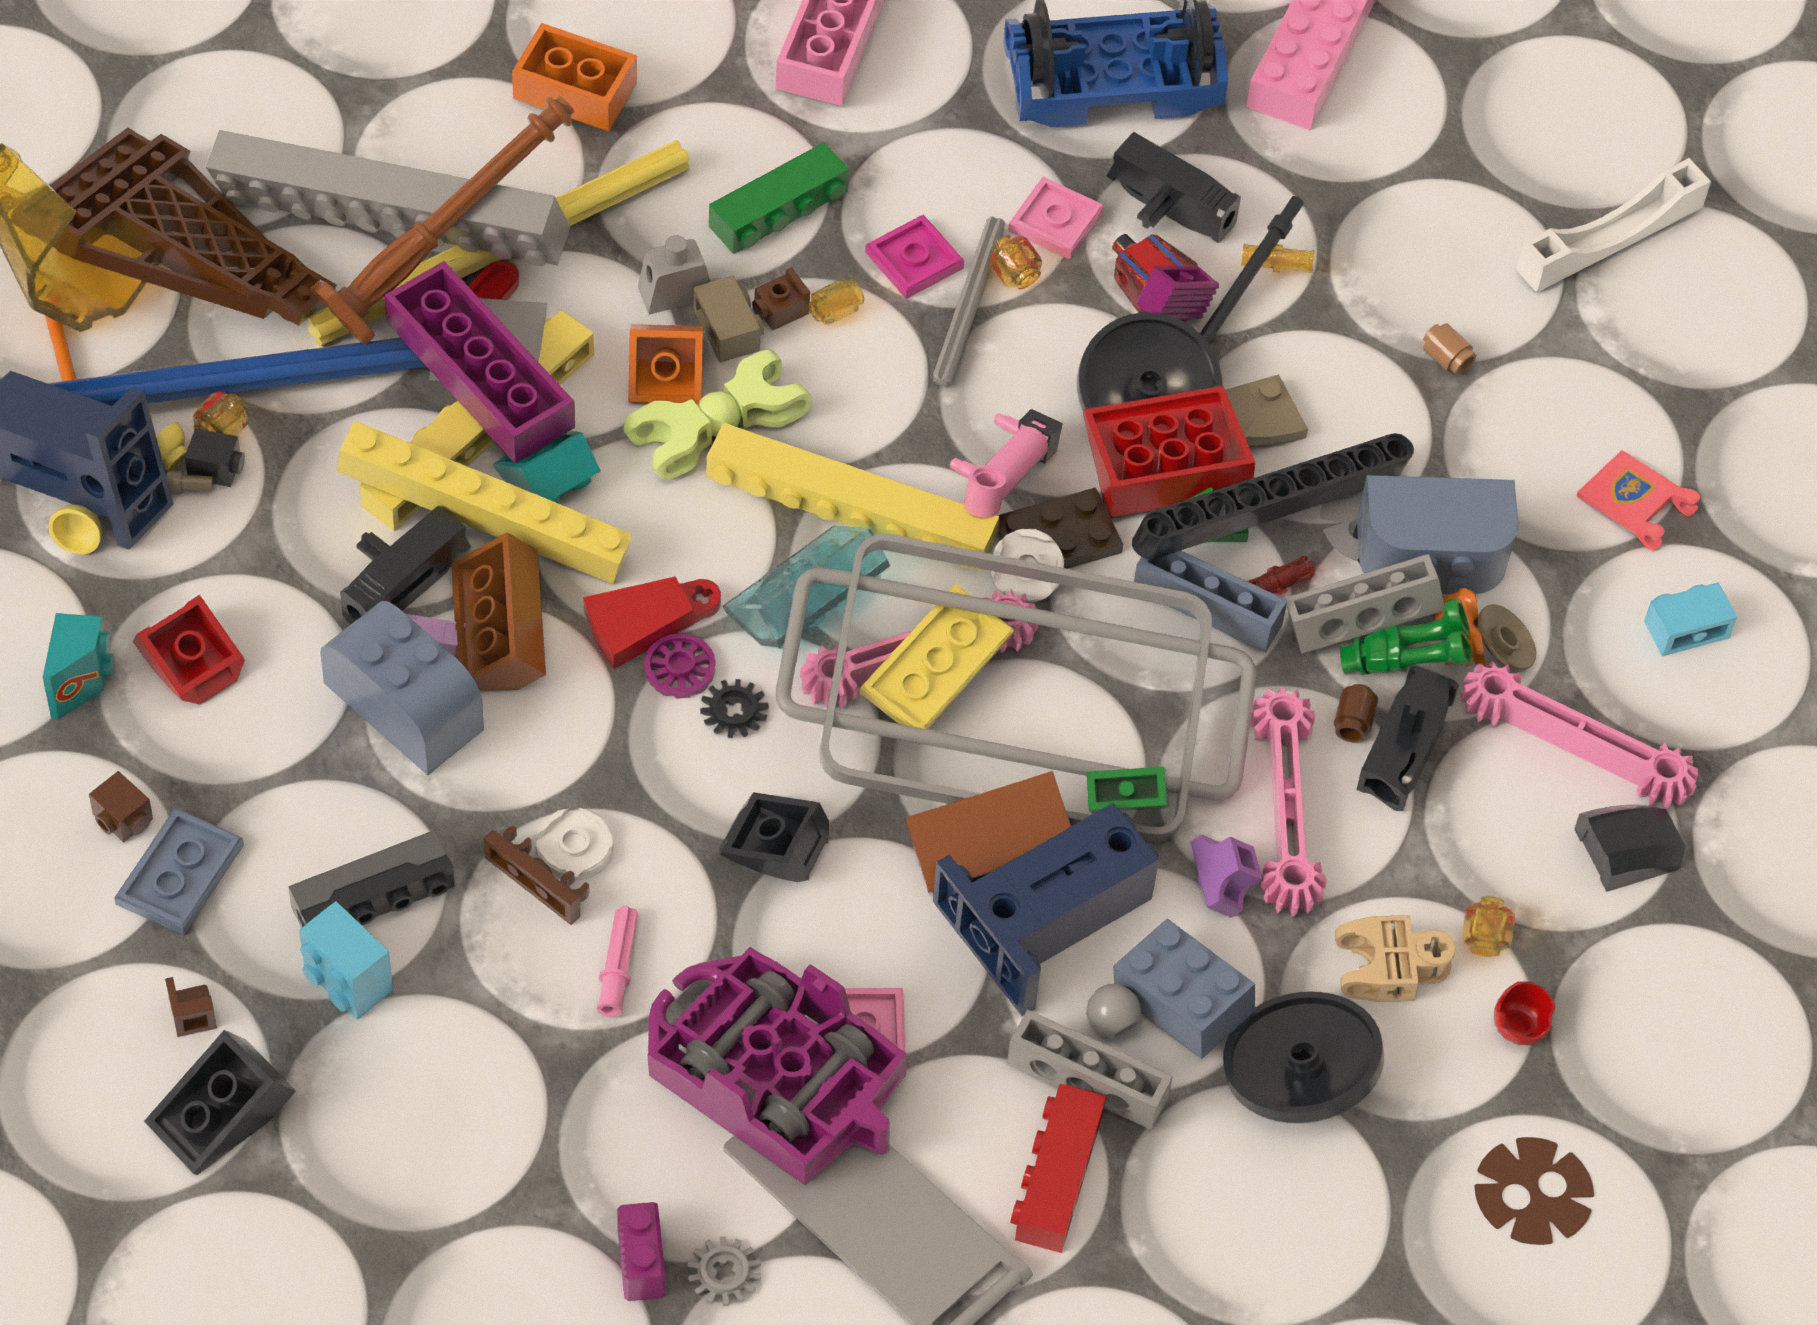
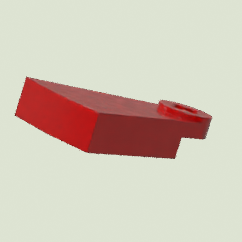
[583,576,721,669]

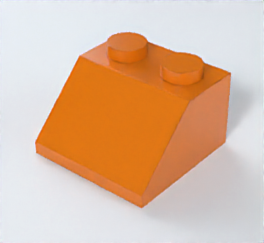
[628,324,703,404]

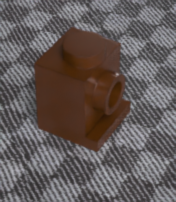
[752,267,810,331]

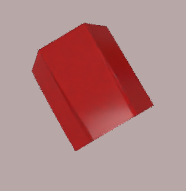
[133,595,245,705]

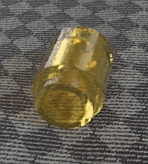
[809,278,865,325]

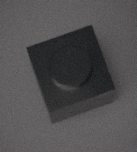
[184,428,245,487]

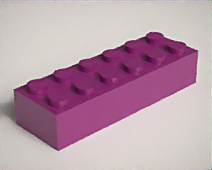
[384,261,575,464]

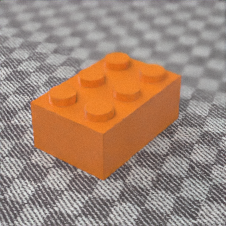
[512,23,637,132]

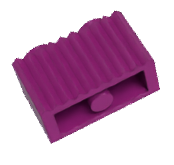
[1136,266,1219,323]
[617,1202,666,1301]

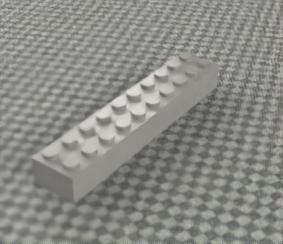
[206,130,570,266]

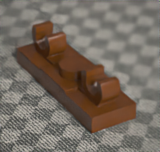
[484,826,590,925]

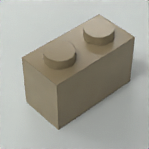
[693,275,764,363]

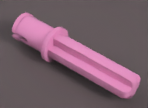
[597,906,638,1017]

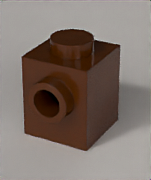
[89,771,153,843]

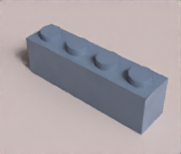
[1134,551,1287,652]

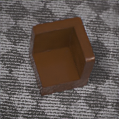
[165,977,217,1037]

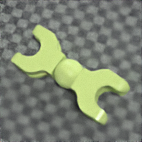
[623,349,812,480]

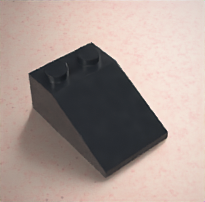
[144,1030,296,1175]

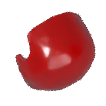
[1493,981,1556,1045]

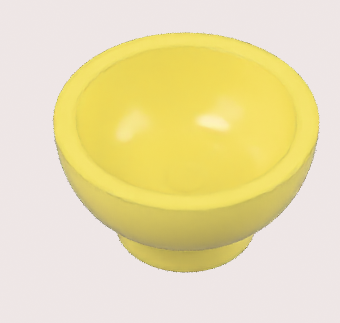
[156,422,187,471]
[48,504,102,555]

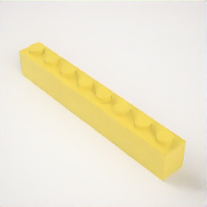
[360,310,594,531]
[336,421,632,584]
[707,423,999,571]

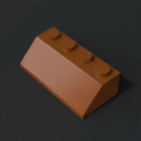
[451,532,546,691]

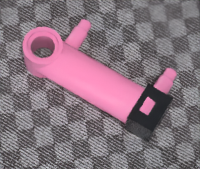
[950,409,1063,518]

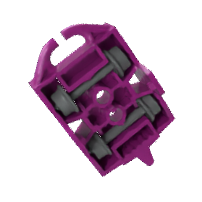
[647,947,906,1185]

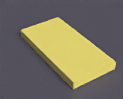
[859,584,1014,729]

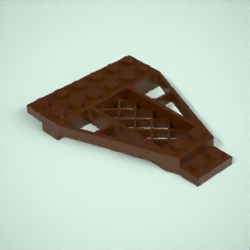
[12,128,337,326]

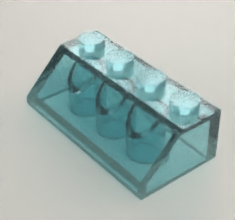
[722,526,891,649]

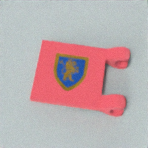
[1577,450,1700,551]

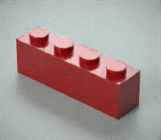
[1010,1083,1106,1253]

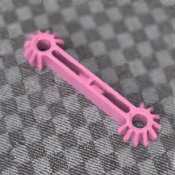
[800,589,1038,709]
[1460,661,1698,809]
[1250,685,1327,917]

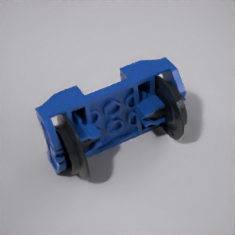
[1003,0,1228,127]

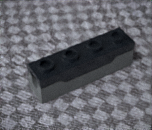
[288,830,455,928]

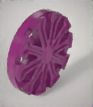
[644,633,716,699]

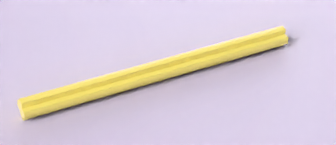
[307,140,690,346]

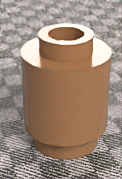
[1423,323,1477,376]

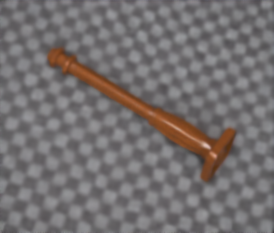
[310,96,575,345]

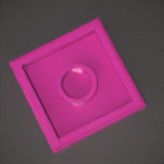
[865,214,964,299]

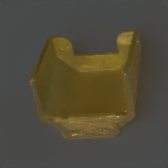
[0,143,160,332]

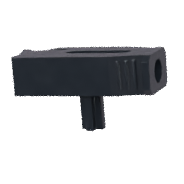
[1106,132,1241,243]
[340,505,471,624]
[1356,665,1459,811]

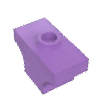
[1190,834,1263,918]

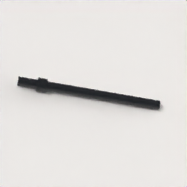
[1200,196,1304,344]

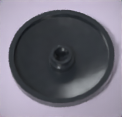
[1077,312,1222,410]
[1223,991,1384,1123]

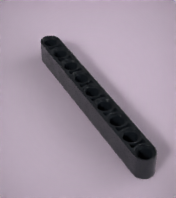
[1132,433,1414,560]

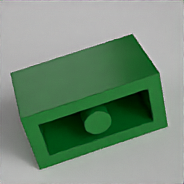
[1086,766,1169,813]

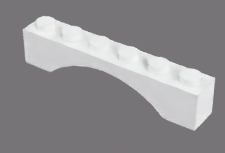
[1516,158,1711,292]

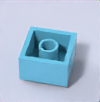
[299,901,393,1019]

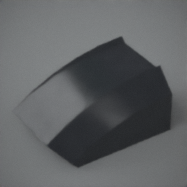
[719,792,829,882]
[1574,804,1686,892]

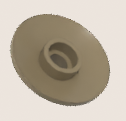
[1478,604,1536,671]

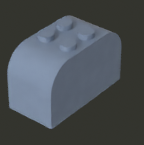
[1357,475,1519,594]
[320,601,484,775]

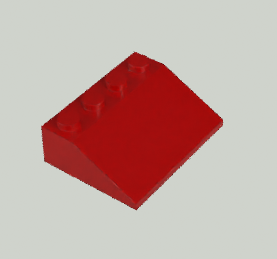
[1083,386,1255,518]

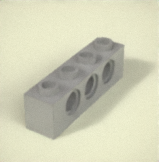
[1284,554,1444,654]
[1007,1009,1173,1130]

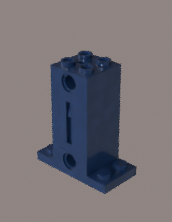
[0,370,174,550]
[933,803,1159,1016]

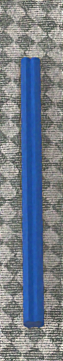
[49,337,427,406]

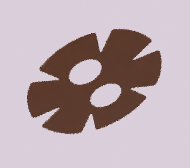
[1474,1137,1594,1245]

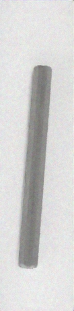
[933,216,1005,387]

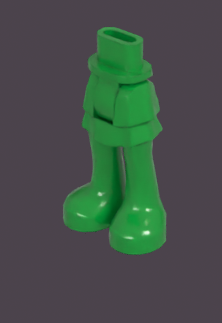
[1340,598,1472,675]

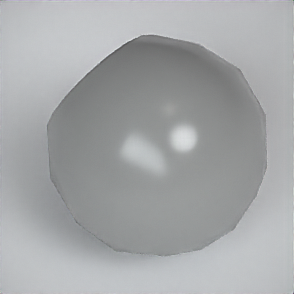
[1086,984,1142,1039]

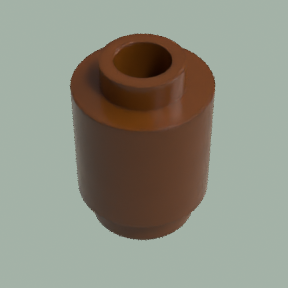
[1334,684,1378,743]

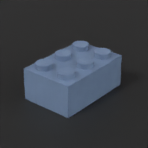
[1113,918,1255,1059]

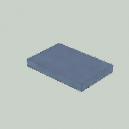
[114,808,244,935]

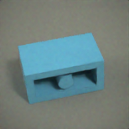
[1644,582,1737,657]

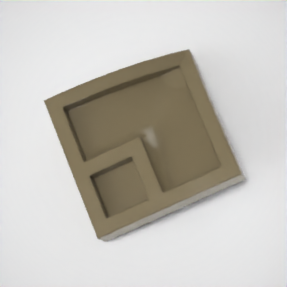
[1226,374,1308,446]

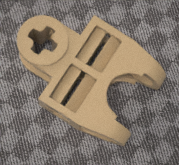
[1335,915,1456,1002]

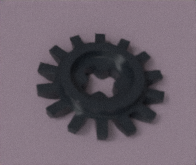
[700,679,769,738]

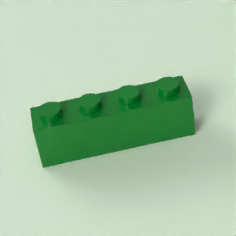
[709,142,849,254]

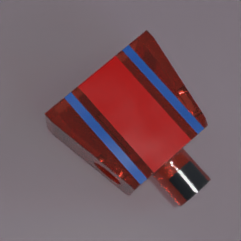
[1112,234,1198,313]

